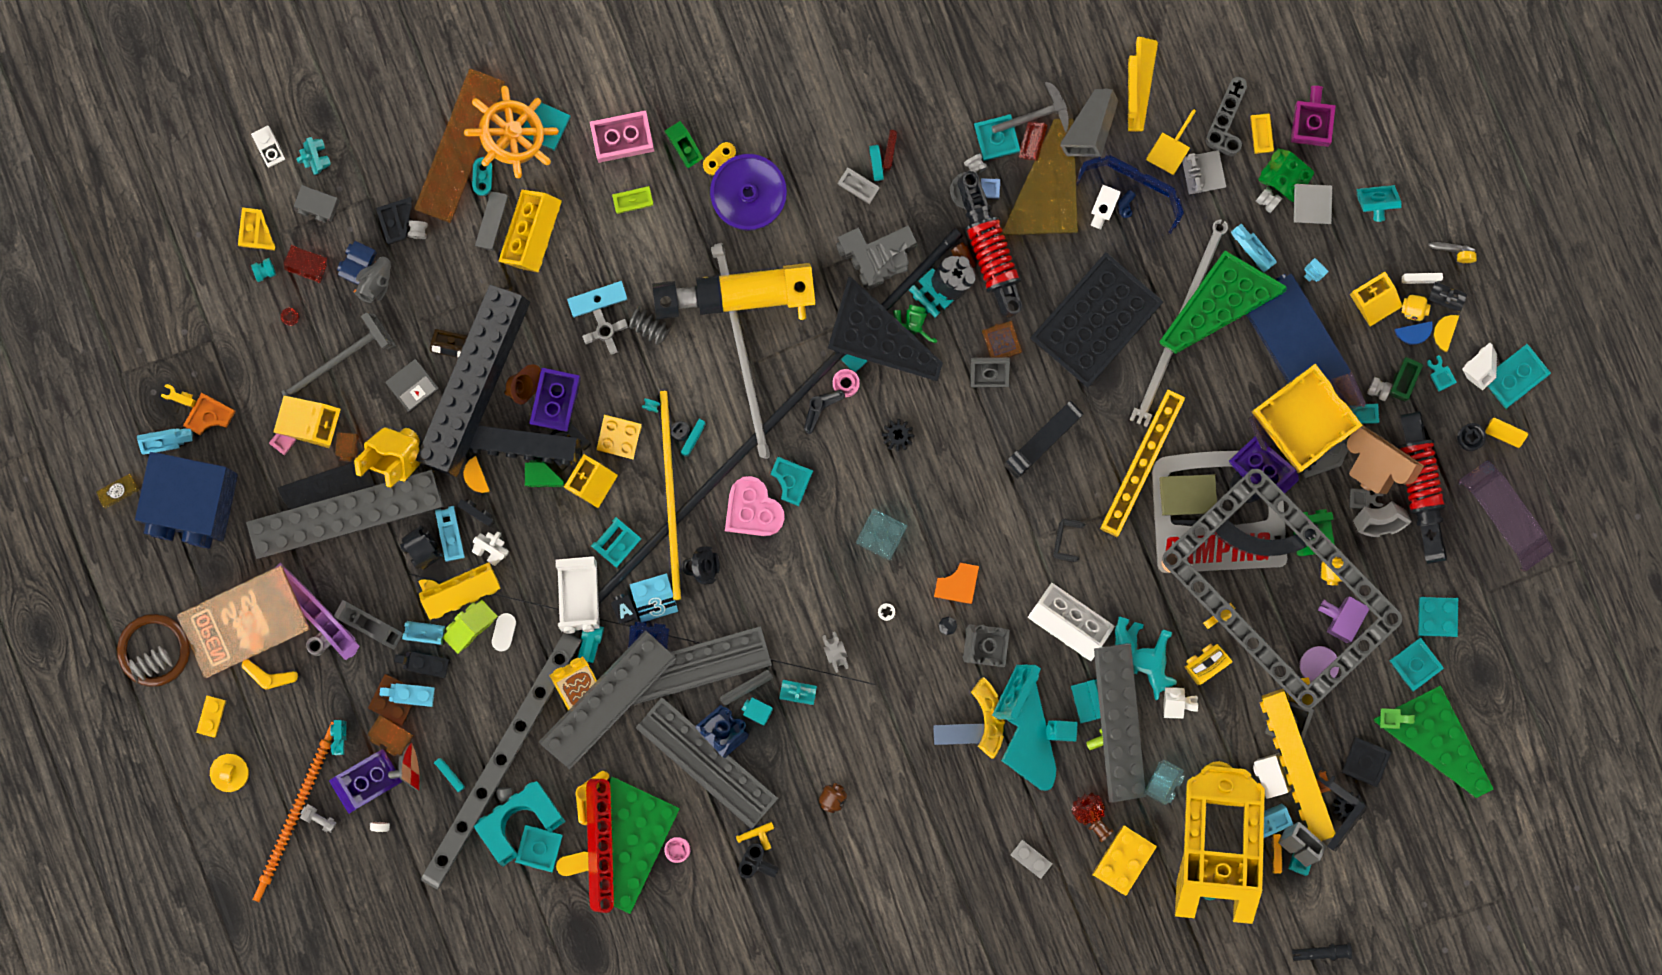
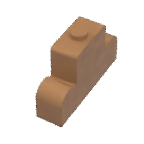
[1347,426,1424,494]

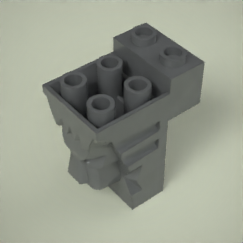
[836,225,917,291]

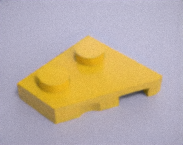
[238,208,275,251]

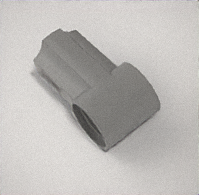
[306,632,331,656]

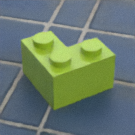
[442,600,498,654]

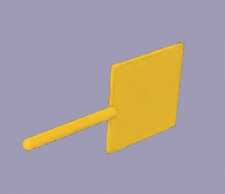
[1146,109,1196,175]

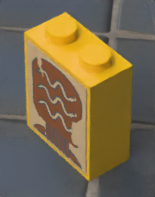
[549,656,597,710]

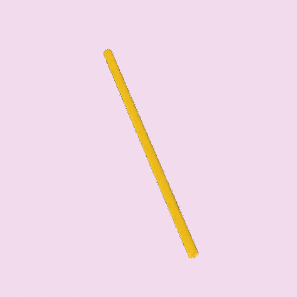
[660,391,681,600]

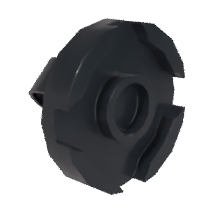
[682,546,720,585]

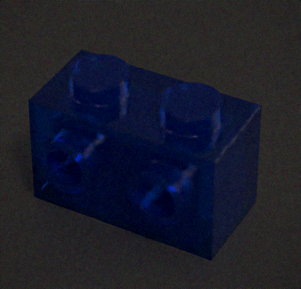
[628,622,670,650]

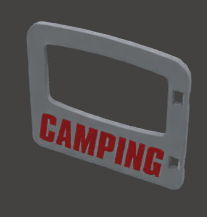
[1152,451,1287,573]

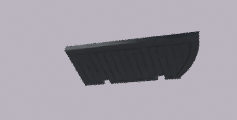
[277,462,375,509]

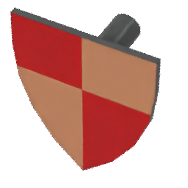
[388,743,420,791]

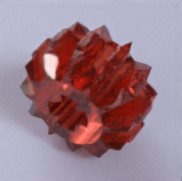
[1072,793,1105,826]

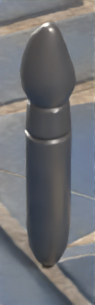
[1428,242,1475,252]

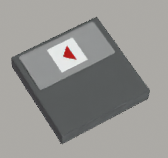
[385,359,439,413]

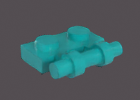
[909,268,954,318]

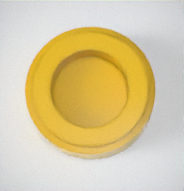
[1457,251,1476,263]

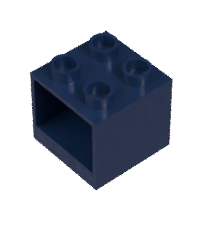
[135,452,238,549]

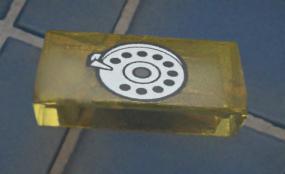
[96,474,139,509]

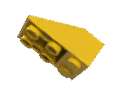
[273,396,341,448]

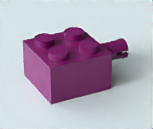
[1291,86,1336,147]

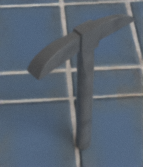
[992,82,1068,133]

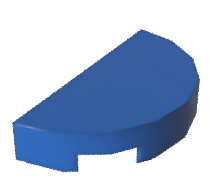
[1394,321,1433,345]

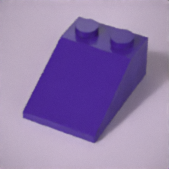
[530,368,581,432]
[1229,436,1299,494]
[329,749,403,814]

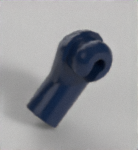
[1118,190,1136,218]

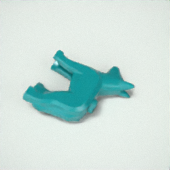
[1115,617,1177,700]

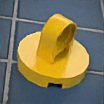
[210,754,249,792]

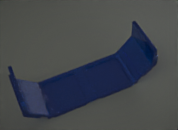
[1075,155,1184,234]

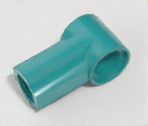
[578,626,604,663]

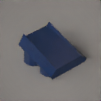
[695,705,749,758]

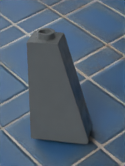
[1060,88,1119,157]

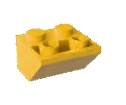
[1350,272,1403,326]
[564,454,618,508]

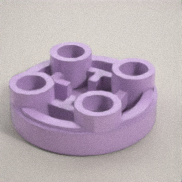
[1300,646,1339,683]

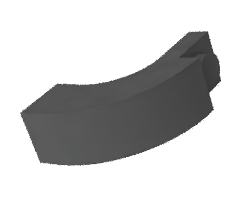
[333,600,403,650]

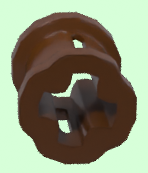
[1088,817,1114,842]

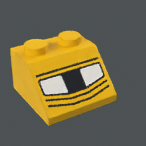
[1185,644,1232,686]

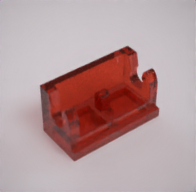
[284,245,327,283]

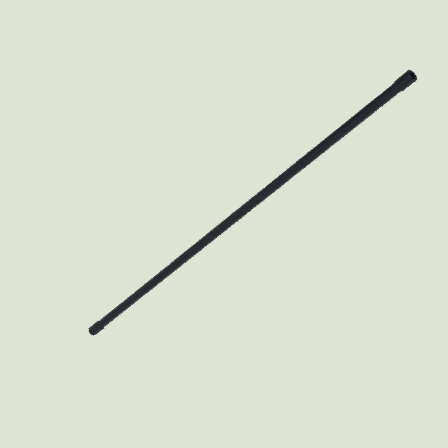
[598,228,963,606]

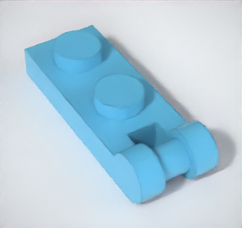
[435,506,465,562]

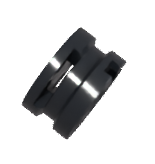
[1457,423,1486,451]

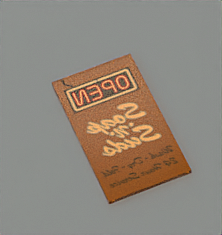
[177,565,310,679]

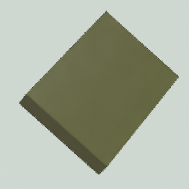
[1159,475,1217,516]

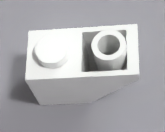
[251,126,285,168]
[1463,343,1497,390]

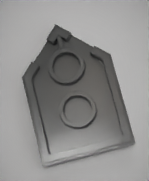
[1302,438,1348,478]

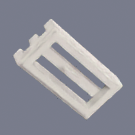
[1401,273,1443,284]

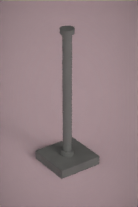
[281,312,396,397]

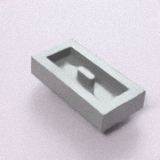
[838,168,880,205]
[1010,840,1052,879]

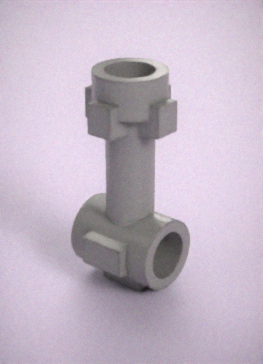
[300,804,337,833]

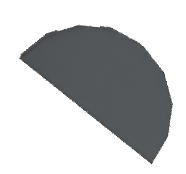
[950,172,968,209]

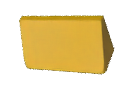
[1485,418,1528,448]

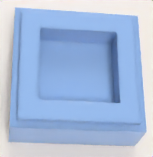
[981,178,1000,199]

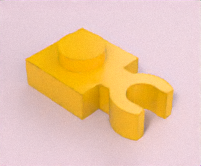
[1203,603,1235,629]

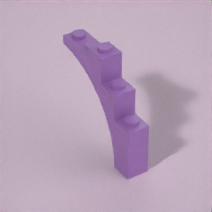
[267,563,360,660]

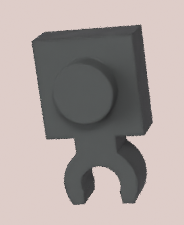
[1349,488,1383,509]

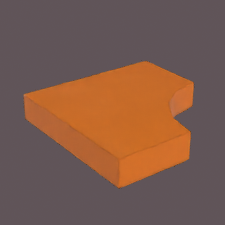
[183,393,236,436]
[934,563,979,604]

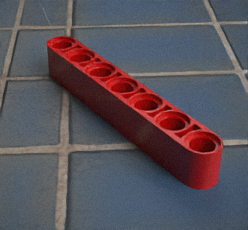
[586,778,614,913]

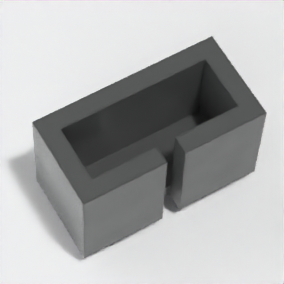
[294,185,340,223]
[1278,822,1327,867]

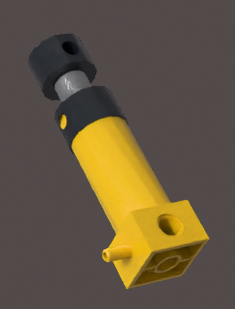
[652,263,815,320]

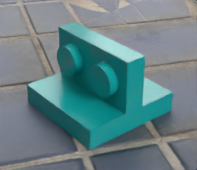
[1070,679,1101,723]

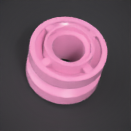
[833,369,859,398]

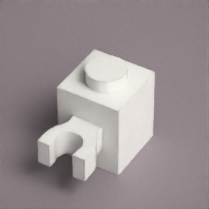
[1163,688,1198,718]

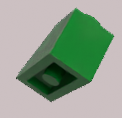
[664,121,704,168]
[525,459,565,487]

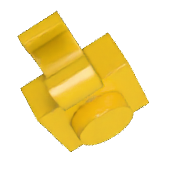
[161,384,196,408]

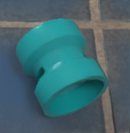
[251,258,276,282]

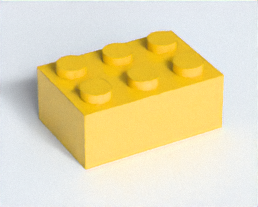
[1092,825,1157,896]

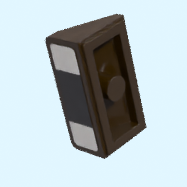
[430,329,468,358]

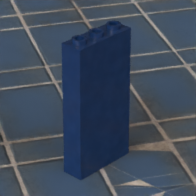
[1246,274,1351,384]

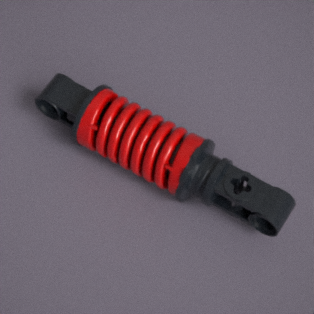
[957,171,1022,318]
[1398,411,1447,564]

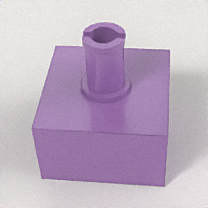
[1318,597,1369,643]

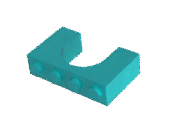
[473,781,566,867]

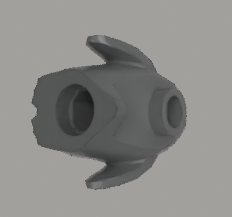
[354,256,391,303]

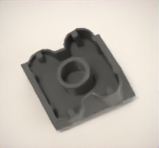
[962,624,1010,667]

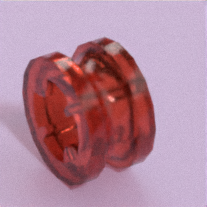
[280,308,299,326]

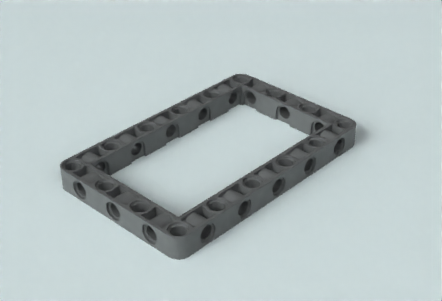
[1162,469,1402,709]

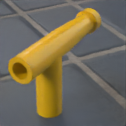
[736,822,774,851]

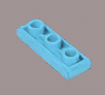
[567,281,628,318]

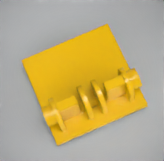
[597,415,642,459]

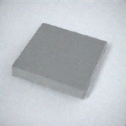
[1294,184,1332,224]

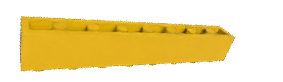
[1100,390,1185,537]
[1260,689,1335,841]

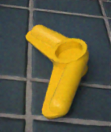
[242,659,298,689]
[576,771,609,825]

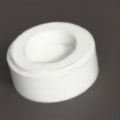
[370,822,390,832]

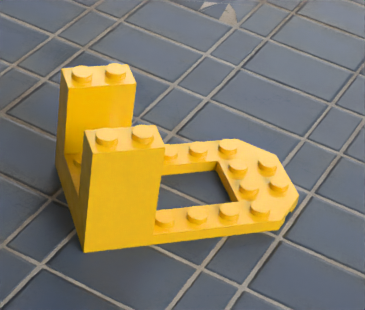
[1175,766,1265,924]

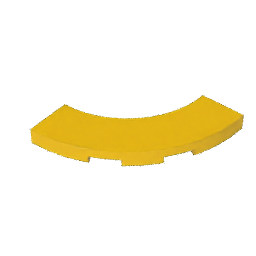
[971,677,1005,759]

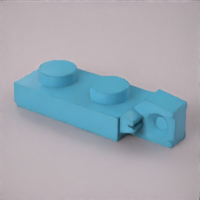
[1231,224,1277,273]
[1304,258,1329,282]
[137,429,193,455]
[380,683,435,707]

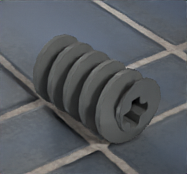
[629,306,672,345]

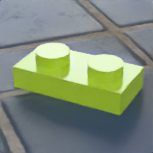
[612,186,654,214]

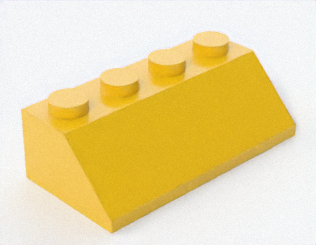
[499,190,562,272]

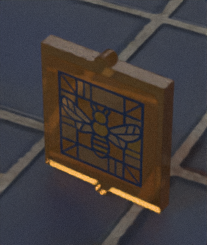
[982,321,1022,357]

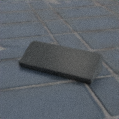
[475,191,509,251]

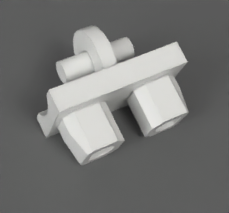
[472,532,509,566]

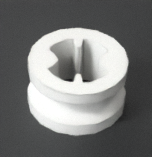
[878,603,895,621]

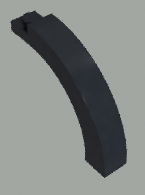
[1200,514,1320,557]

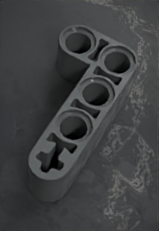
[1205,77,1247,156]

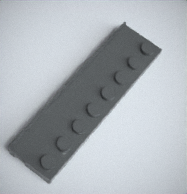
[631,626,772,706]
[539,630,676,769]
[636,698,778,829]

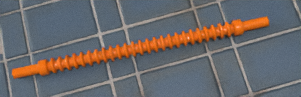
[252,722,334,902]

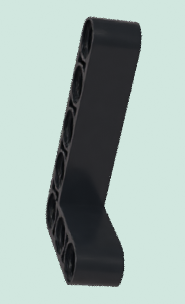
[1004,400,1084,479]

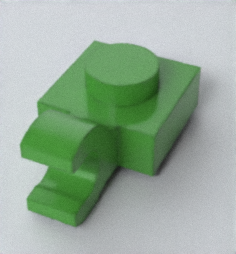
[1380,708,1415,729]

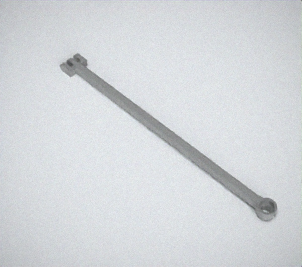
[1130,220,1228,427]
[711,243,770,459]

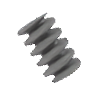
[129,646,173,683]

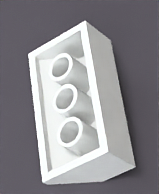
[1028,583,1115,661]

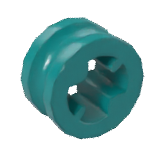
[642,398,661,413]

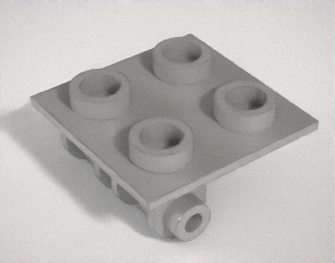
[1182,150,1226,195]

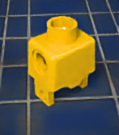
[354,427,420,488]

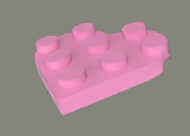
[725,476,785,536]

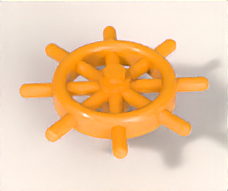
[464,86,559,178]

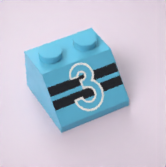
[630,573,678,622]

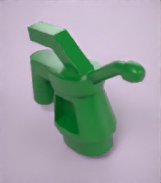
[893,304,937,343]

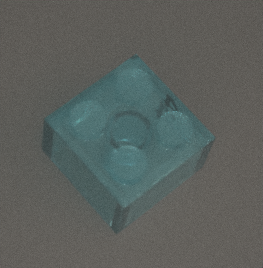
[856,508,907,561]
[1143,759,1185,805]

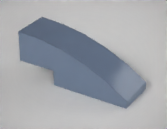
[933,724,985,745]

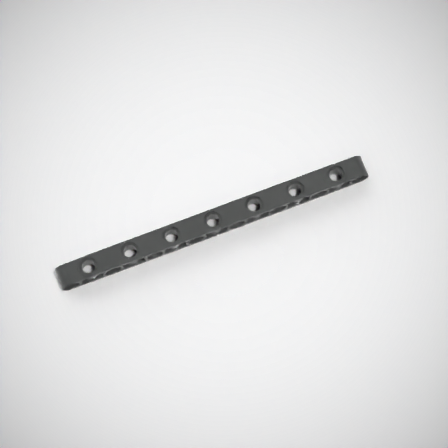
[421,633,582,890]

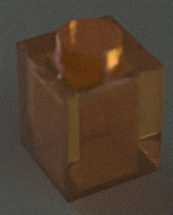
[335,432,359,461]

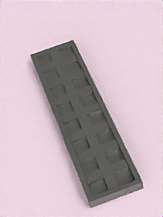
[1094,643,1146,802]

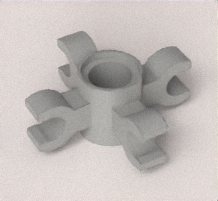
[582,309,629,355]
[823,631,848,673]

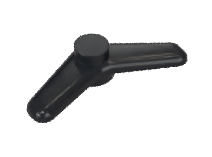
[804,390,845,434]

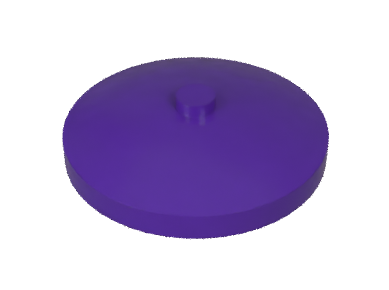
[710,154,787,231]

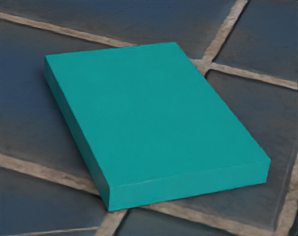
[1487,344,1551,409]

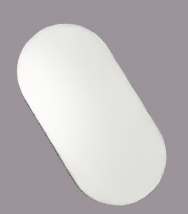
[492,613,516,651]

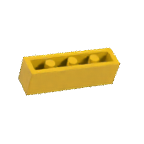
[419,562,500,620]

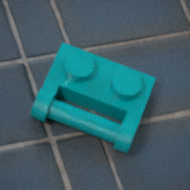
[591,517,642,568]

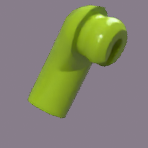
[1087,728,1103,750]

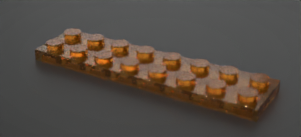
[415,68,505,223]

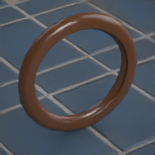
[117,614,190,687]

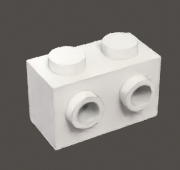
[1253,753,1292,799]

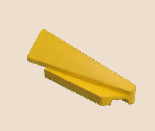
[1128,37,1158,132]

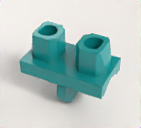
[296,137,331,175]
[779,680,817,705]

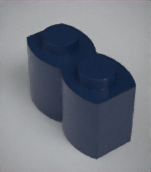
[337,241,377,285]

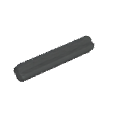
[720,670,773,706]

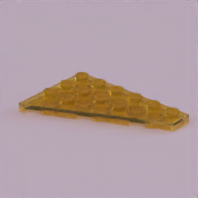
[1003,119,1078,235]

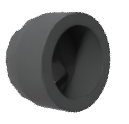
[496,787,512,802]

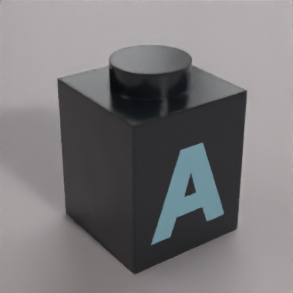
[611,594,638,625]

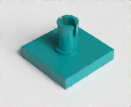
[1357,185,1401,222]

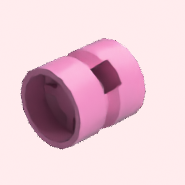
[665,837,691,863]

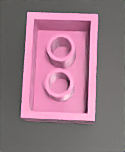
[590,111,654,163]

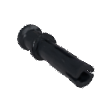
[1292,942,1352,962]

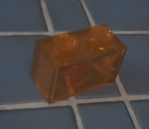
[367,715,414,756]

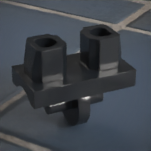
[1428,282,1468,312]

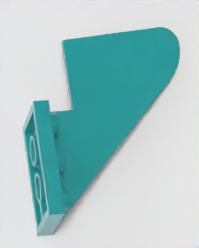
[992,665,1056,791]

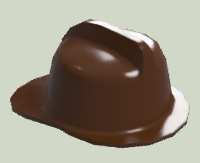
[504,364,541,405]

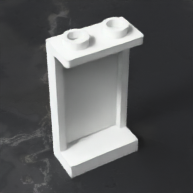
[556,557,599,634]

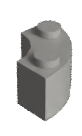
[1353,501,1412,537]

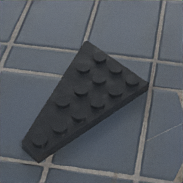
[827,277,943,381]

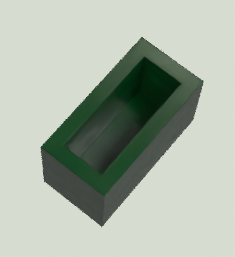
[1388,357,1423,402]

